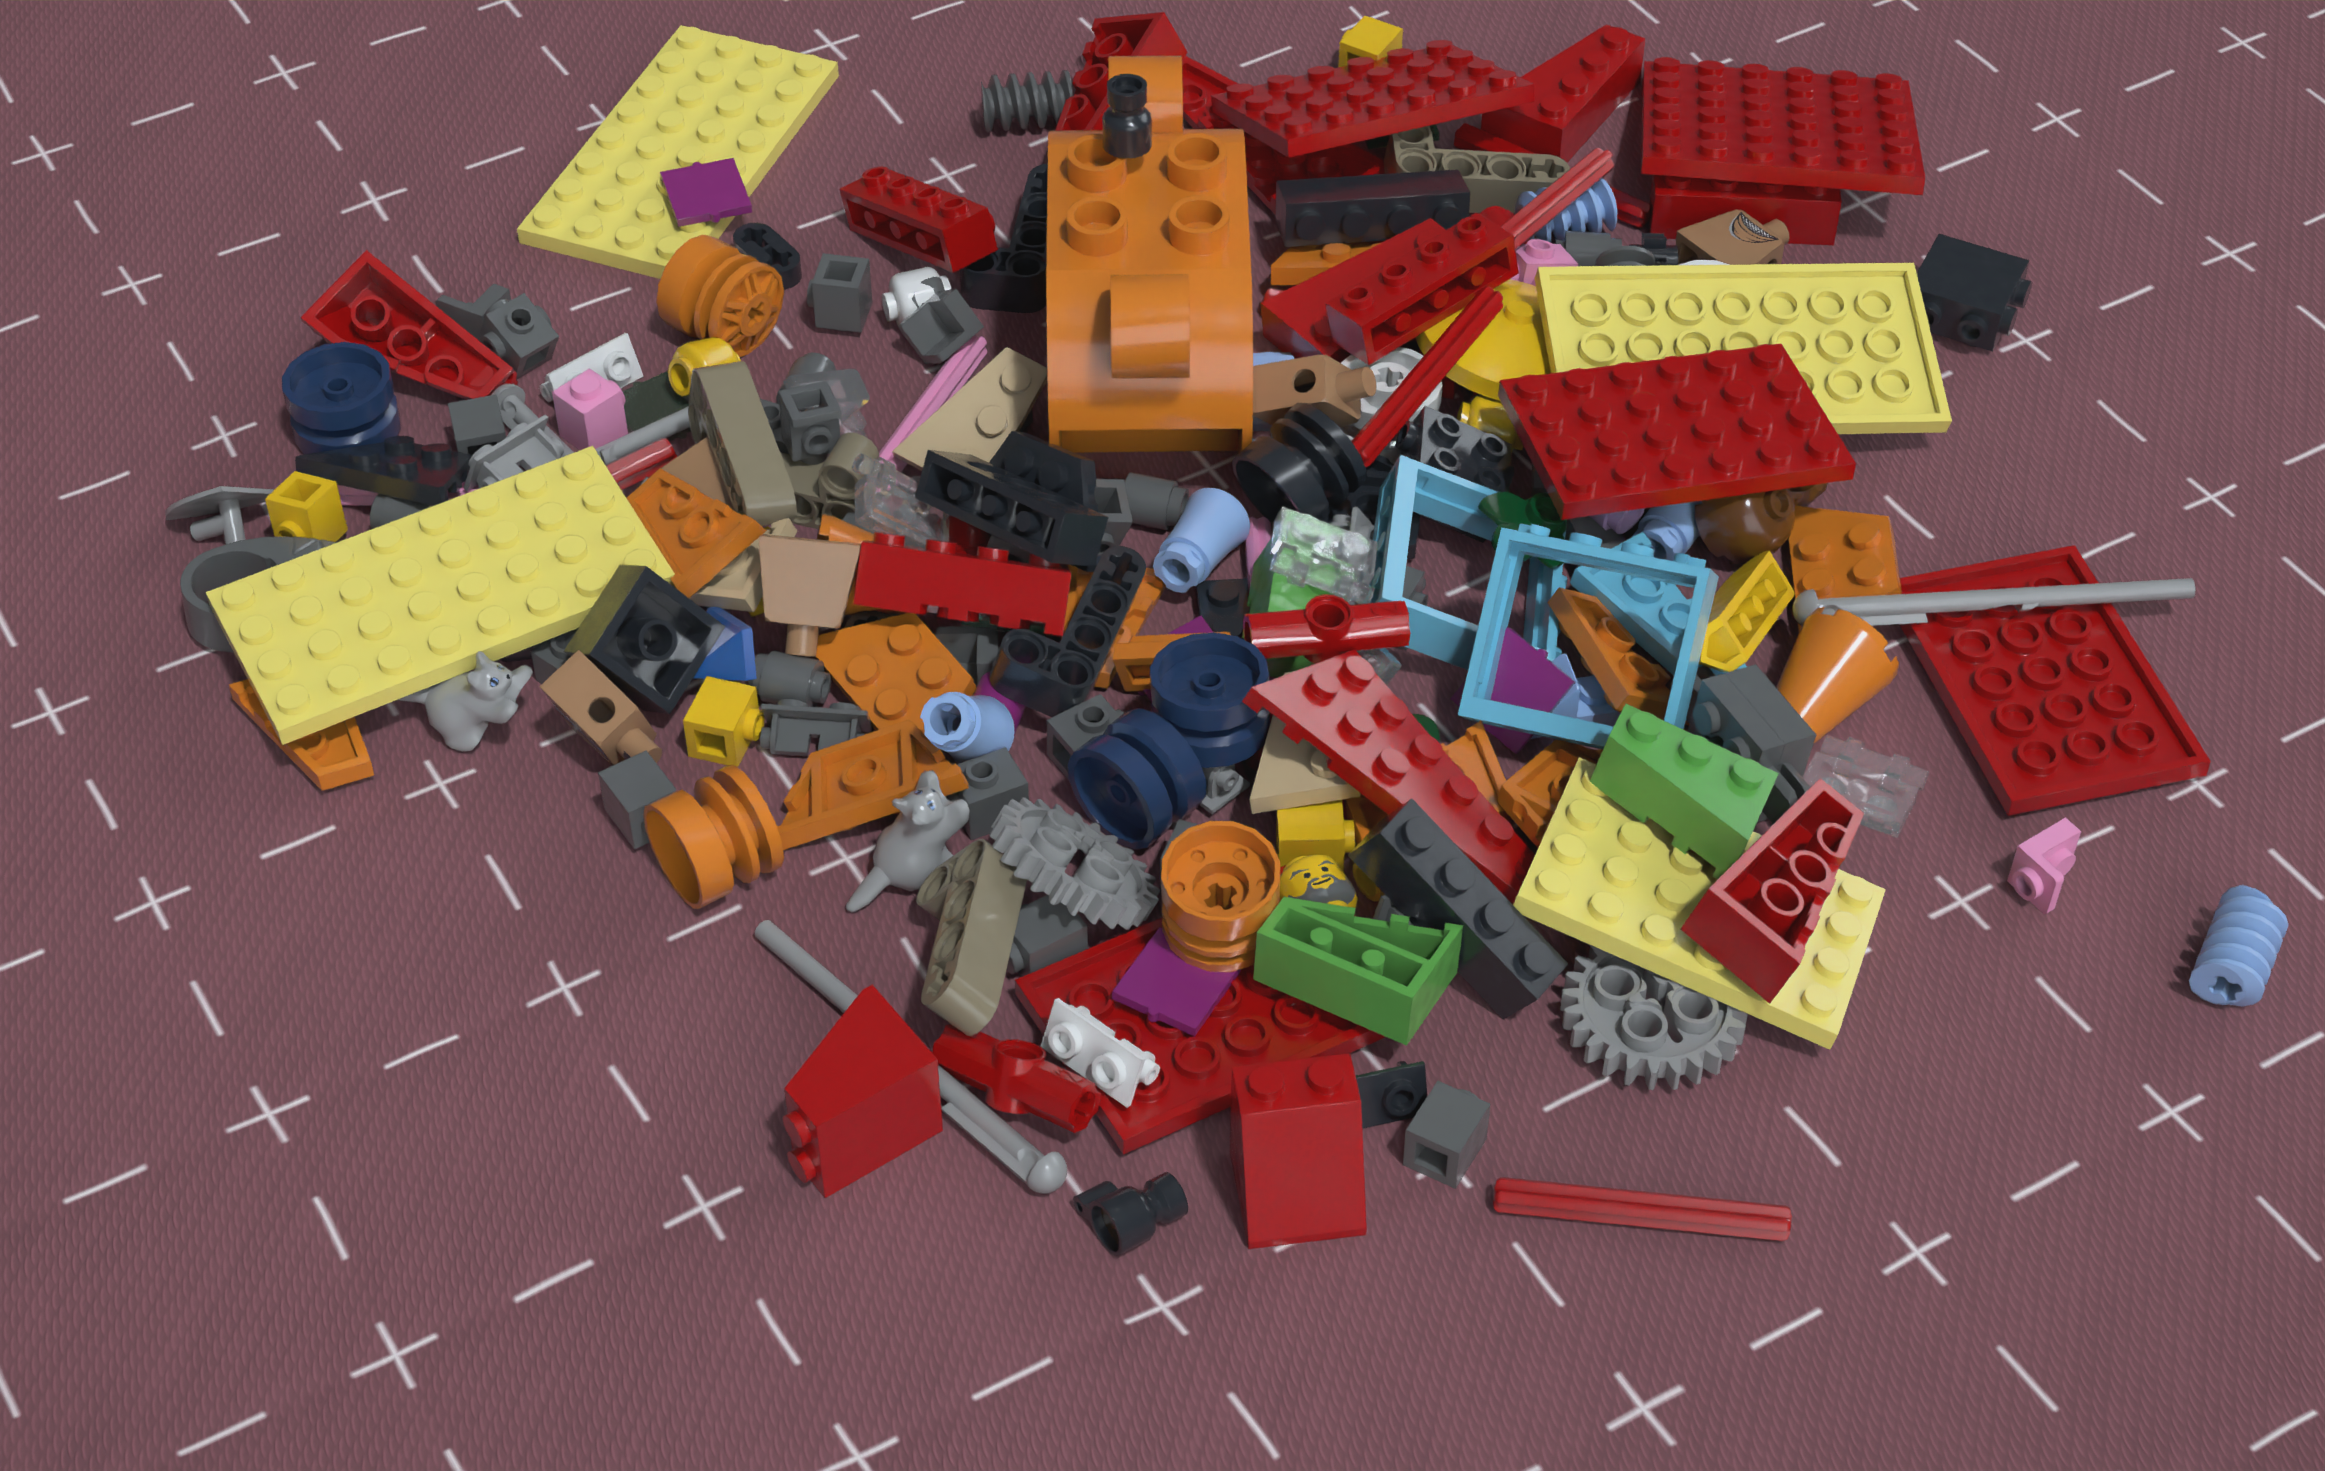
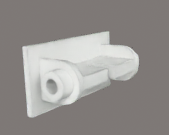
[540,333,643,402]
[1041,998,1160,1107]

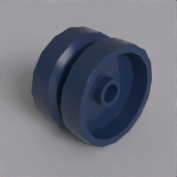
[282,342,401,454]
[1150,632,1270,768]
[1068,708,1206,850]

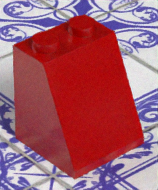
[783,984,943,1198]
[1230,1053,1367,1249]

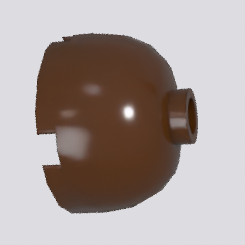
[1695,488,1795,565]

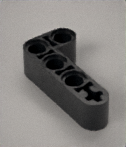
[960,164,1048,313]
[989,546,1146,717]

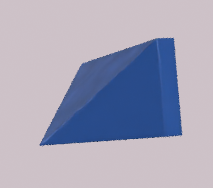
[693,607,757,681]

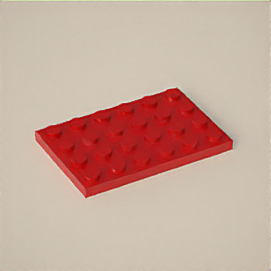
[1211,40,1535,158]
[1498,343,1856,520]
[1899,545,2211,816]
[1015,855,1385,1155]

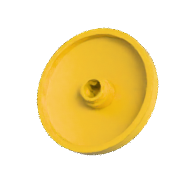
[1415,279,1551,401]

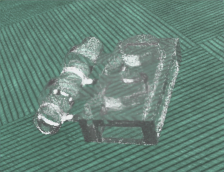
[852,453,949,548]
[1269,506,1378,604]
[1803,735,1929,838]

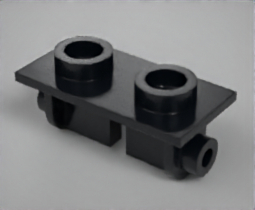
[1355,1061,1428,1129]

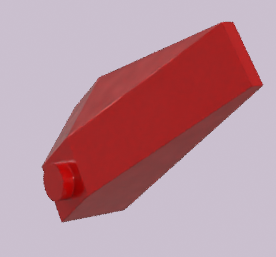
[300,250,514,400]

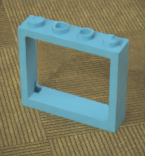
[1364,455,1567,670]
[1458,524,1719,750]

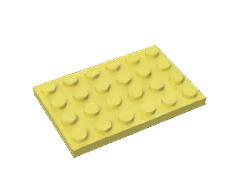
[1513,757,1886,1050]

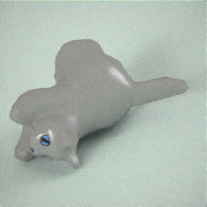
[398,651,533,752]
[846,770,970,913]

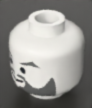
[882,267,951,327]

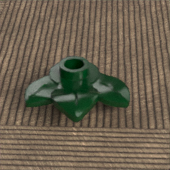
[1478,492,1567,569]

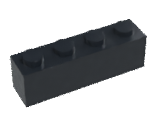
[1276,169,1470,247]
[1348,798,1568,1020]

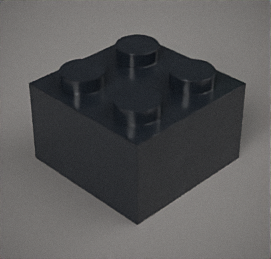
[563,565,726,714]

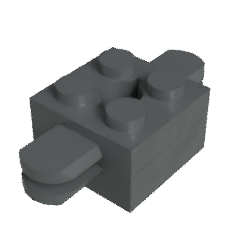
[1670,664,1816,824]

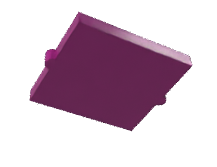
[660,158,752,227]
[1450,627,1575,754]
[1112,927,1241,1036]

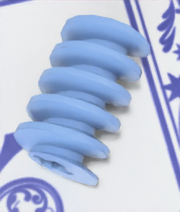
[1514,178,1617,243]
[2189,885,2288,1007]

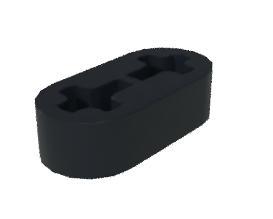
[733,222,802,290]

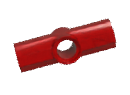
[1243,594,1411,664]
[932,1024,1101,1133]

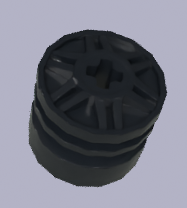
[1232,403,1367,529]

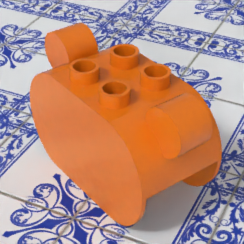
[1046,56,1253,454]

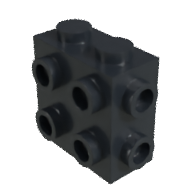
[1917,234,2032,352]
[1396,406,1515,543]

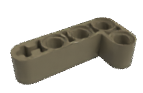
[1383,126,1570,213]
[688,361,797,526]
[780,432,882,529]
[916,839,1027,1036]

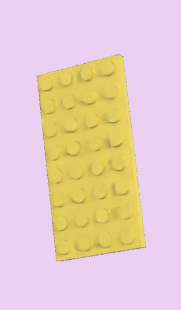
[517,25,839,279]
[1534,263,1952,434]
[206,446,677,745]

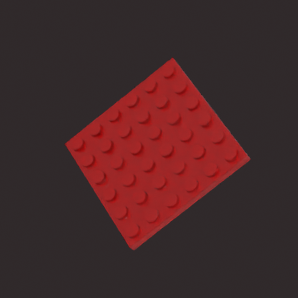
[1641,57,1926,195]

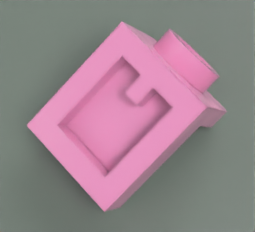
[2007,817,2081,914]

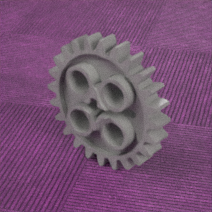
[989,797,1160,930]
[1560,945,1748,1090]

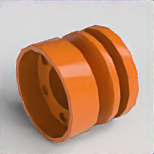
[656,235,784,357]
[643,765,784,909]
[1161,821,1280,972]

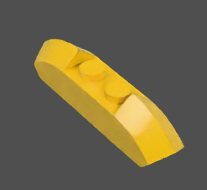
[1699,550,1795,673]

